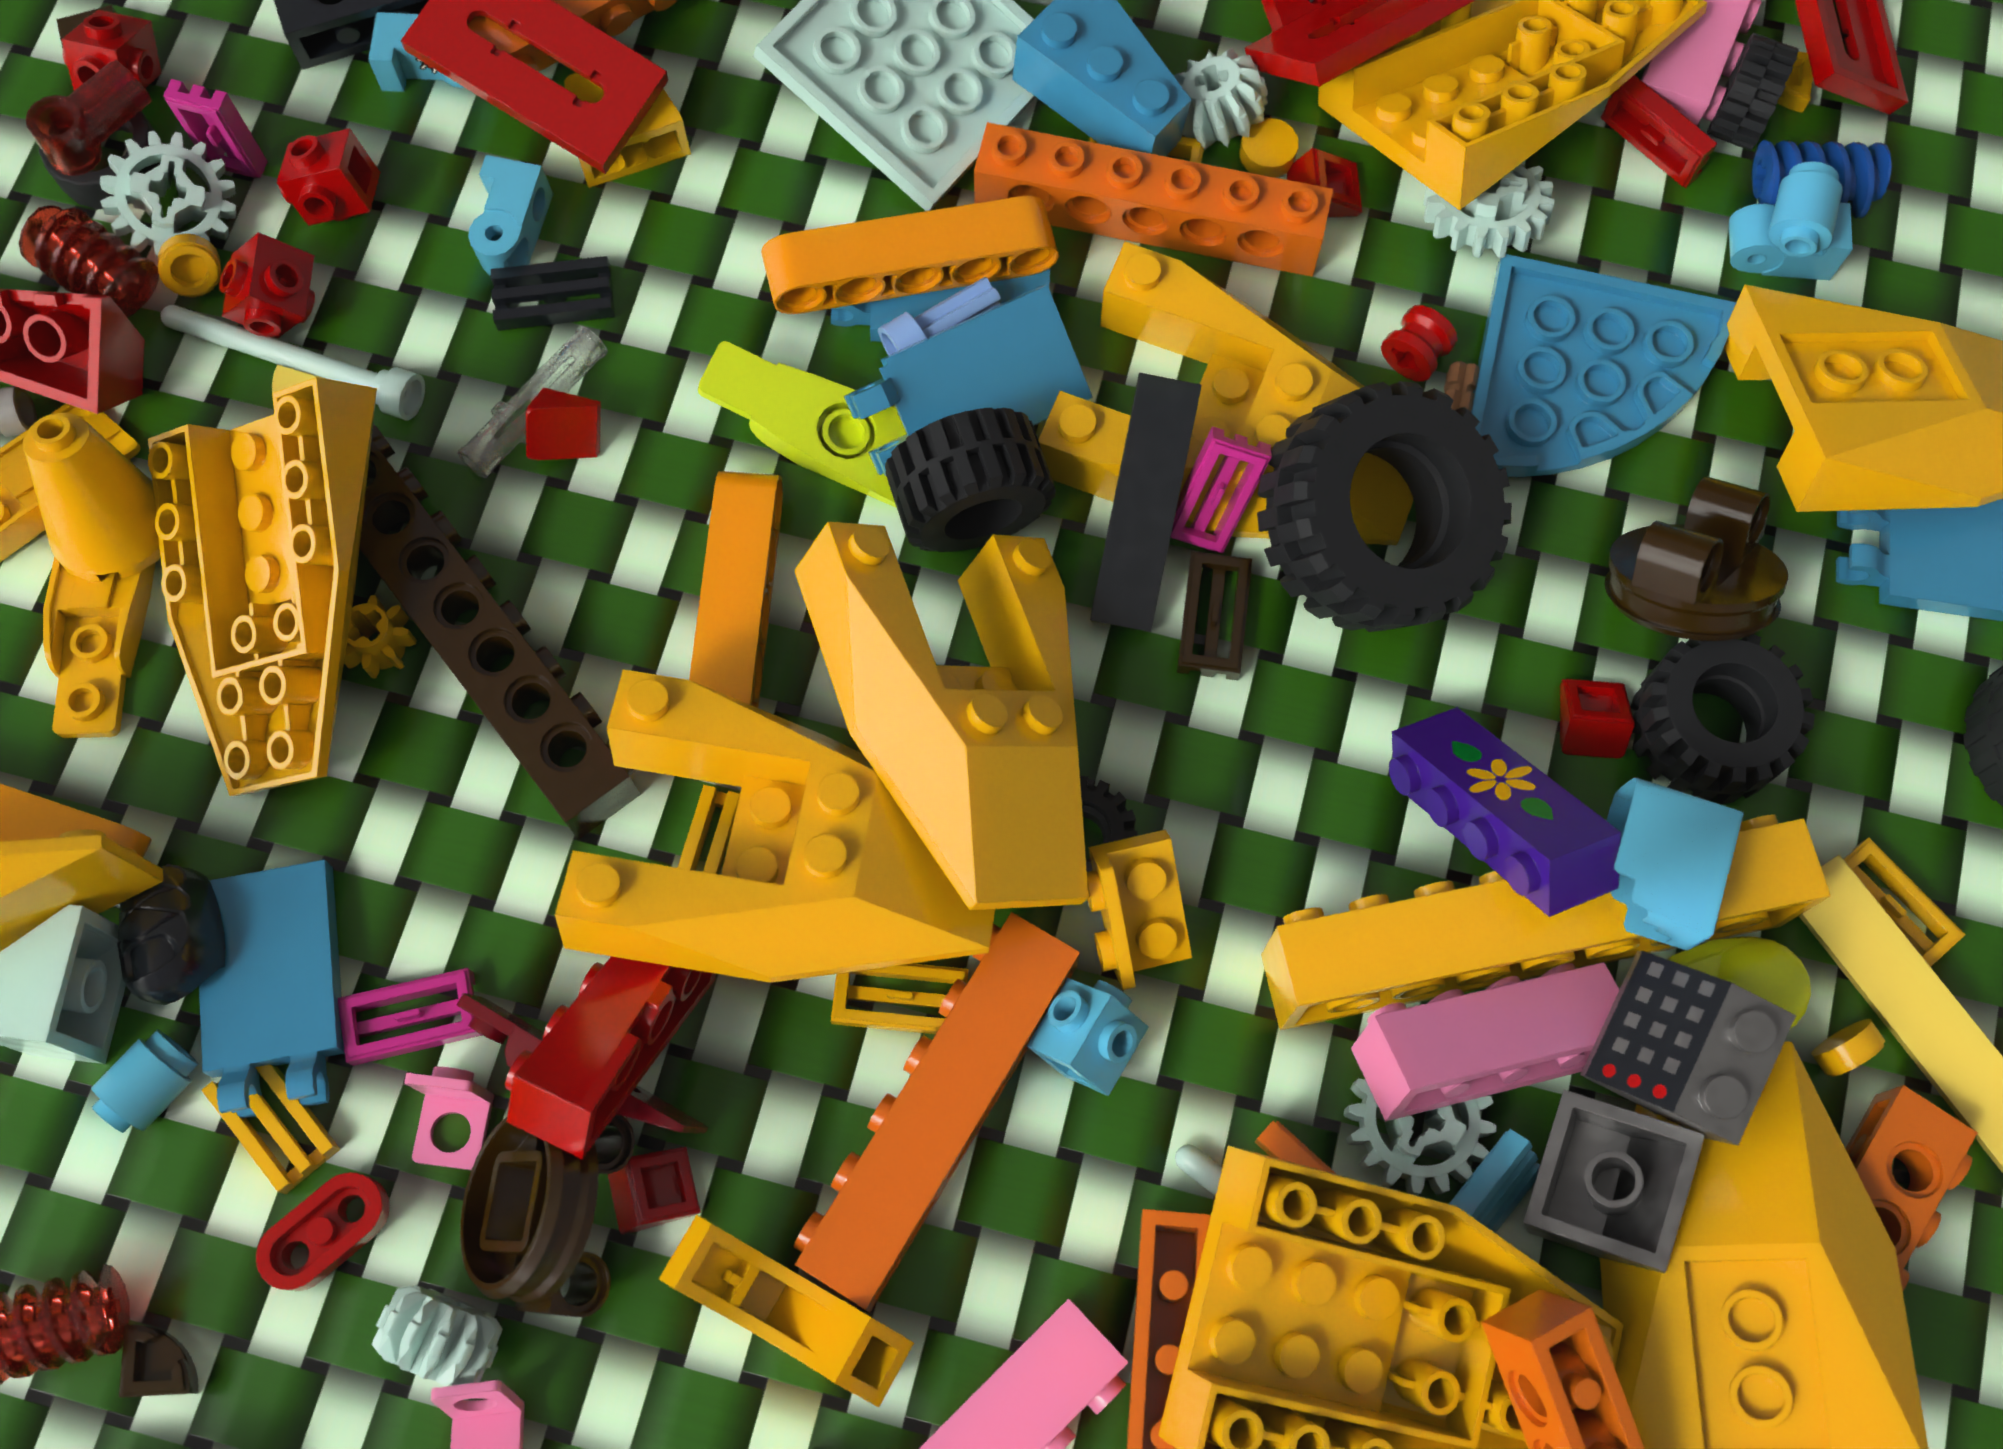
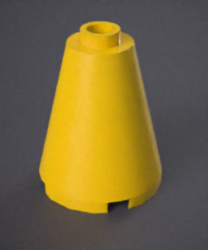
[23,413,161,581]

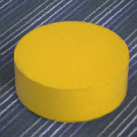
[1239,118,1299,178]
[157,234,221,297]
[1811,1019,1885,1076]

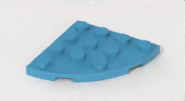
[1471,254,1736,477]

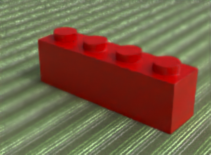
[0,289,145,414]
[505,956,716,1159]

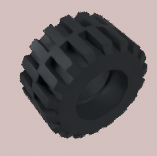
[885,407,1056,552]
[1630,634,1815,804]

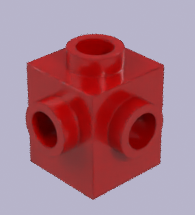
[62,9,162,101]
[276,128,380,226]
[219,232,315,338]

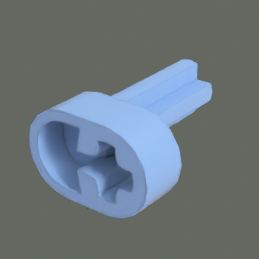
[878,277,1001,355]

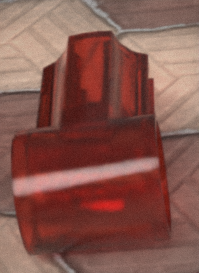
[25,60,152,176]

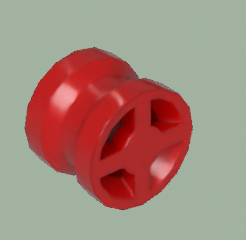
[1381,305,1458,382]

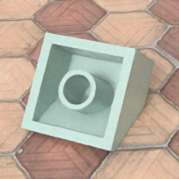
[0,904,126,1064]

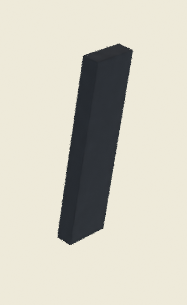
[1090,373,1202,632]

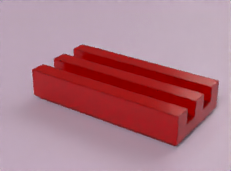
[1600,75,1718,189]

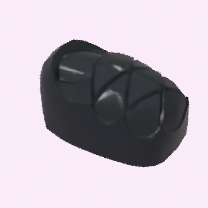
[117,864,226,1005]

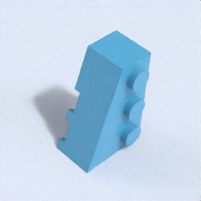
[1012,0,1191,156]

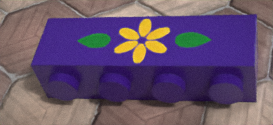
[1389,707,1621,917]

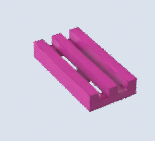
[163,79,268,178]
[1170,426,1272,554]
[338,968,483,1066]

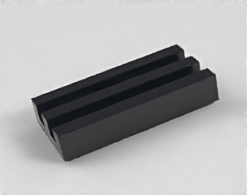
[490,256,615,331]

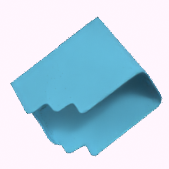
[1607,777,1744,950]

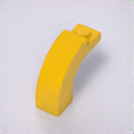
[659,1215,914,1407]

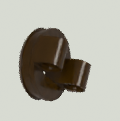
[1604,476,1788,641]
[460,1114,635,1318]

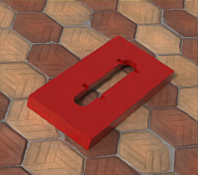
[401,0,668,174]
[1245,0,1475,87]
[1795,0,1909,115]

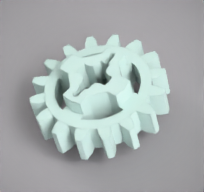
[100,131,237,262]
[1423,162,1555,258]
[1343,1078,1496,1196]

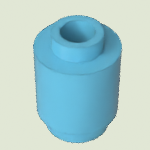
[1768,162,1843,257]
[91,1029,199,1133]

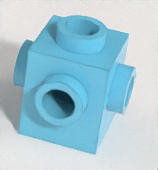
[1027,978,1149,1096]

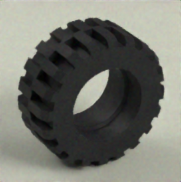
[1257,381,1512,632]

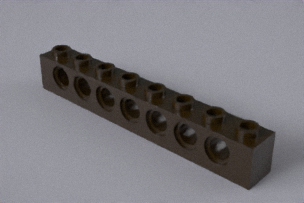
[359,423,641,840]

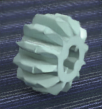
[1174,48,1268,149]
[372,1285,503,1386]

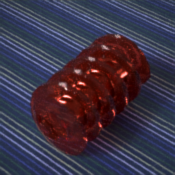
[18,205,159,318]
[0,1264,130,1384]

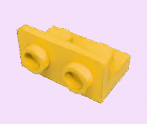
[1087,829,1192,990]

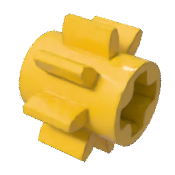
[344,595,417,678]

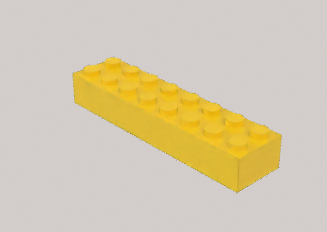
[1261,815,1831,1031]

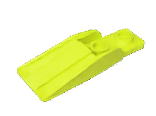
[698,341,907,508]

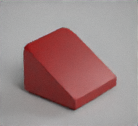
[1287,147,1362,217]
[526,387,601,460]
[1560,679,1635,759]
[608,1147,701,1235]

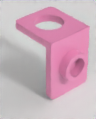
[404,1066,495,1170]
[431,1380,525,1449]

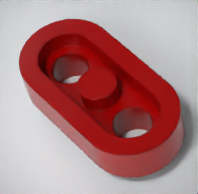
[256,1173,390,1291]

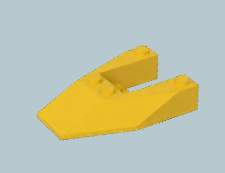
[1038,241,1414,545]
[794,521,1089,910]
[555,669,995,983]

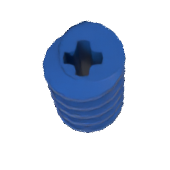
[1751,140,1892,219]

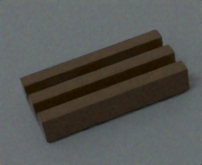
[1176,551,1252,681]

